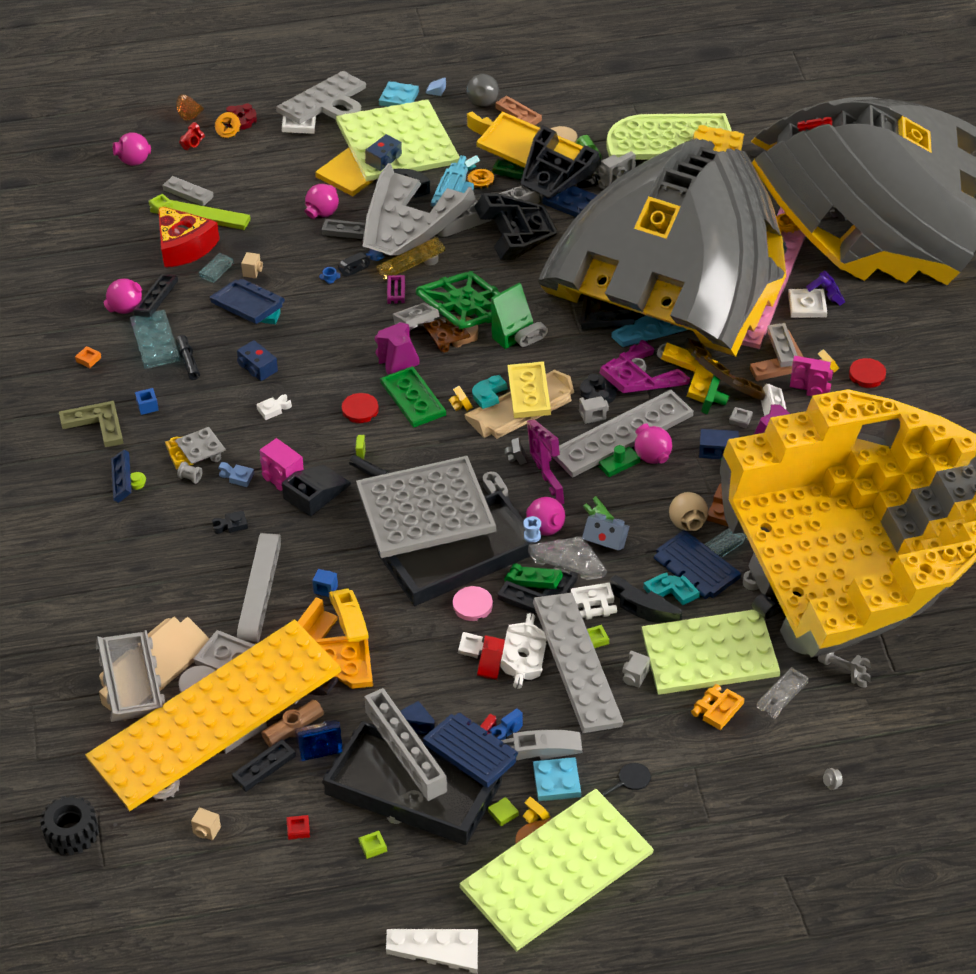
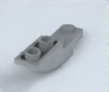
[501,730,583,760]

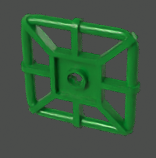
[416,271,500,330]

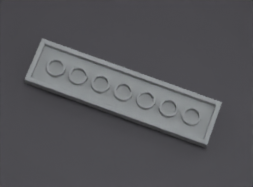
[553,390,694,478]
[533,593,623,733]

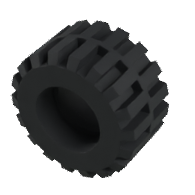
[40,795,99,856]

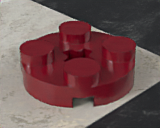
[226,103,257,130]

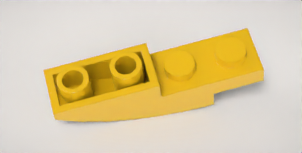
[329,588,369,642]

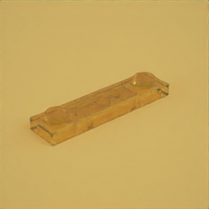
[376,237,445,280]

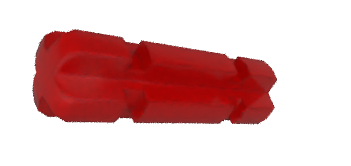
[797,117,832,132]

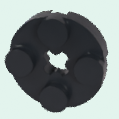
[580,373,617,404]

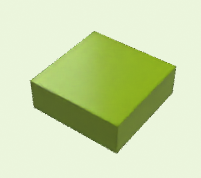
[149,194,173,213]
[356,435,365,459]
[587,625,609,648]
[488,797,519,826]
[359,831,387,859]

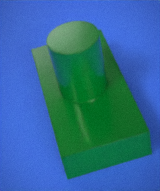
[701,375,729,414]
[598,445,640,477]

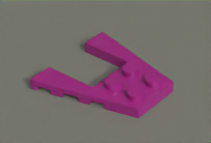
[599,340,690,393]
[527,419,564,504]

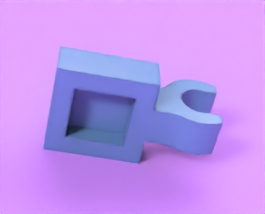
[218,462,254,487]

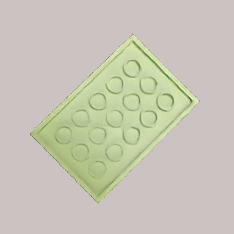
[642,610,780,695]

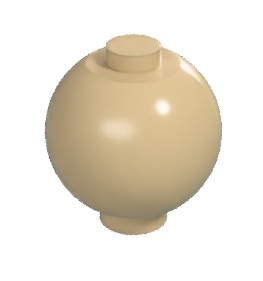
[669,492,708,531]

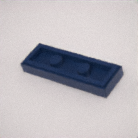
[111,449,132,503]

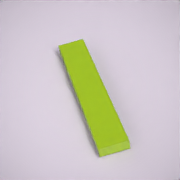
[150,200,251,230]

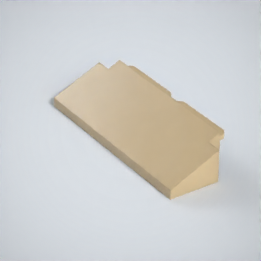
[464,370,574,439]
[99,617,209,721]

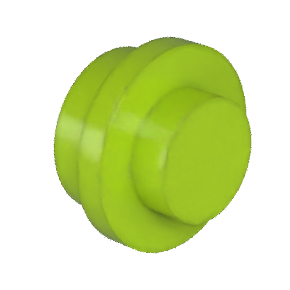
[130,472,146,490]

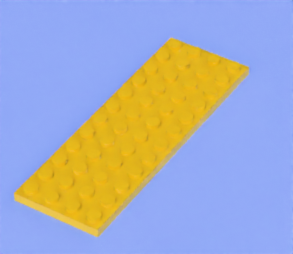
[85,619,342,811]

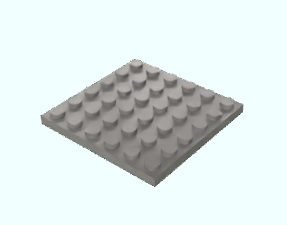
[356,456,497,558]

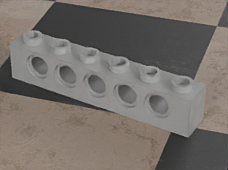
[364,688,447,801]

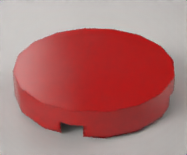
[849,358,886,388]
[342,393,379,423]

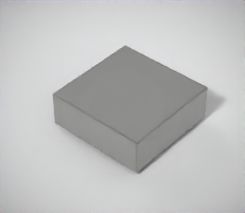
[729,407,753,429]

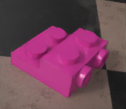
[790,356,833,396]

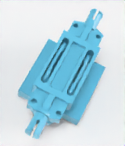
[431,155,474,207]

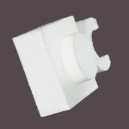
[256,394,292,420]
[458,632,483,658]

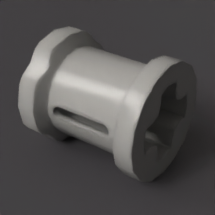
[177,462,202,484]

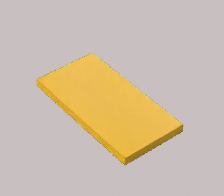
[476,112,583,168]
[315,147,374,196]

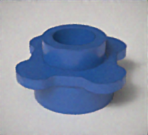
[366,249,385,261]
[319,267,340,284]

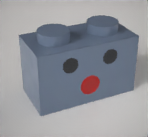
[582,513,630,550]

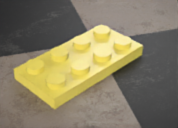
[507,362,551,418]

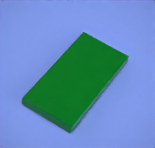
[380,366,446,428]

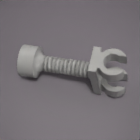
[818,652,871,688]

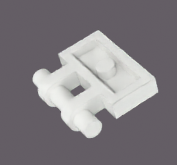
[570,582,617,620]

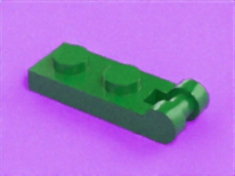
[504,563,563,589]

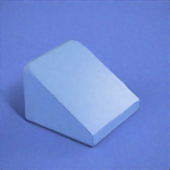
[426,78,446,96]

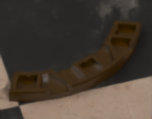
[684,338,766,401]

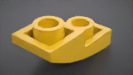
[467,111,493,135]
[165,437,194,469]

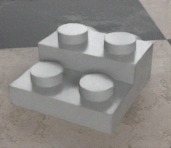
[598,151,636,190]
[393,303,439,331]

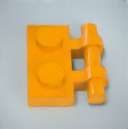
[691,684,744,730]

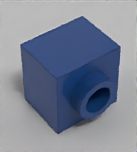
[135,388,159,415]
[312,569,338,597]

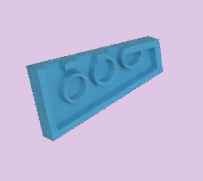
[612,304,689,347]

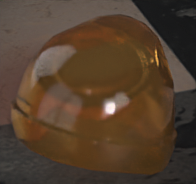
[176,94,204,121]

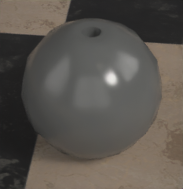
[466,73,499,107]

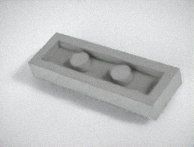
[163,176,213,206]
[767,323,798,367]

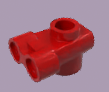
[179,122,205,150]

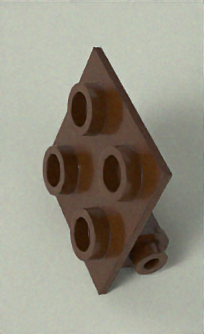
[423,314,471,352]

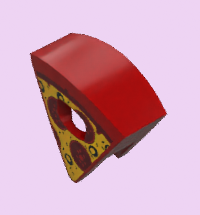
[158,207,220,267]

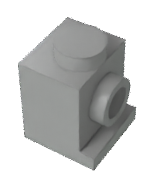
[579,396,609,424]
[622,651,650,688]

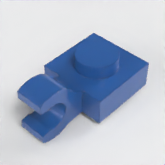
[490,708,523,740]

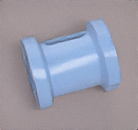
[523,516,541,542]

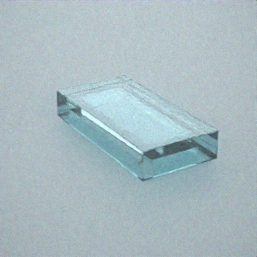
[199,253,234,283]
[705,528,747,557]

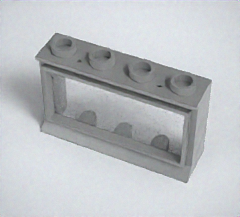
[96,630,165,722]

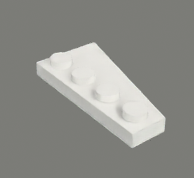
[386,929,478,974]

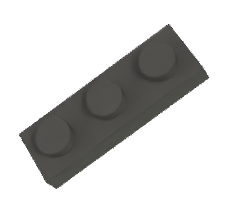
[322,219,366,239]

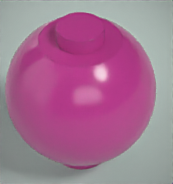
[113,132,151,166]
[305,184,339,219]
[104,278,142,314]
[634,423,672,464]
[526,497,565,536]

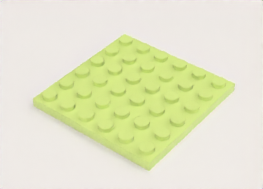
[336,100,460,181]

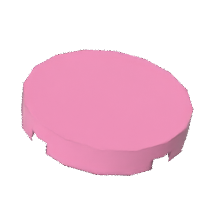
[453,586,493,621]

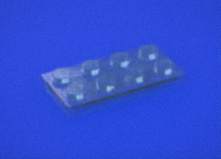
[130,310,180,369]

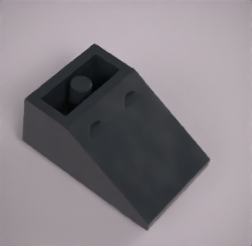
[282,464,351,517]

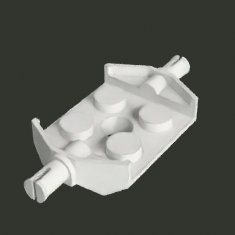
[500,613,547,689]

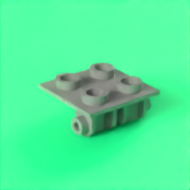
[175,427,226,464]

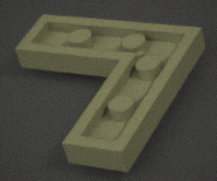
[59,401,124,447]

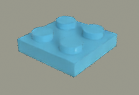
[379,82,419,107]
[533,757,581,801]

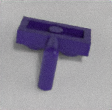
[806,271,846,306]

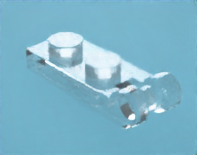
[757,667,808,719]

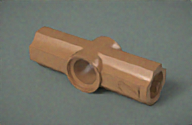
[261,700,324,747]

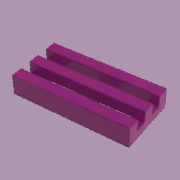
[387,275,405,304]

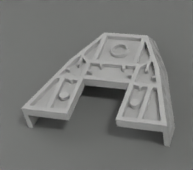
[363,163,477,255]

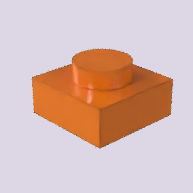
[75,346,101,368]

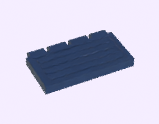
[210,279,285,324]
[654,530,741,599]
[423,713,518,788]

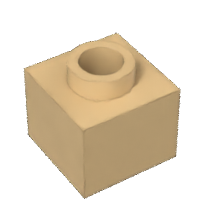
[241,252,263,278]
[191,807,221,840]

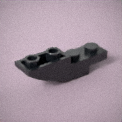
[610,575,683,624]

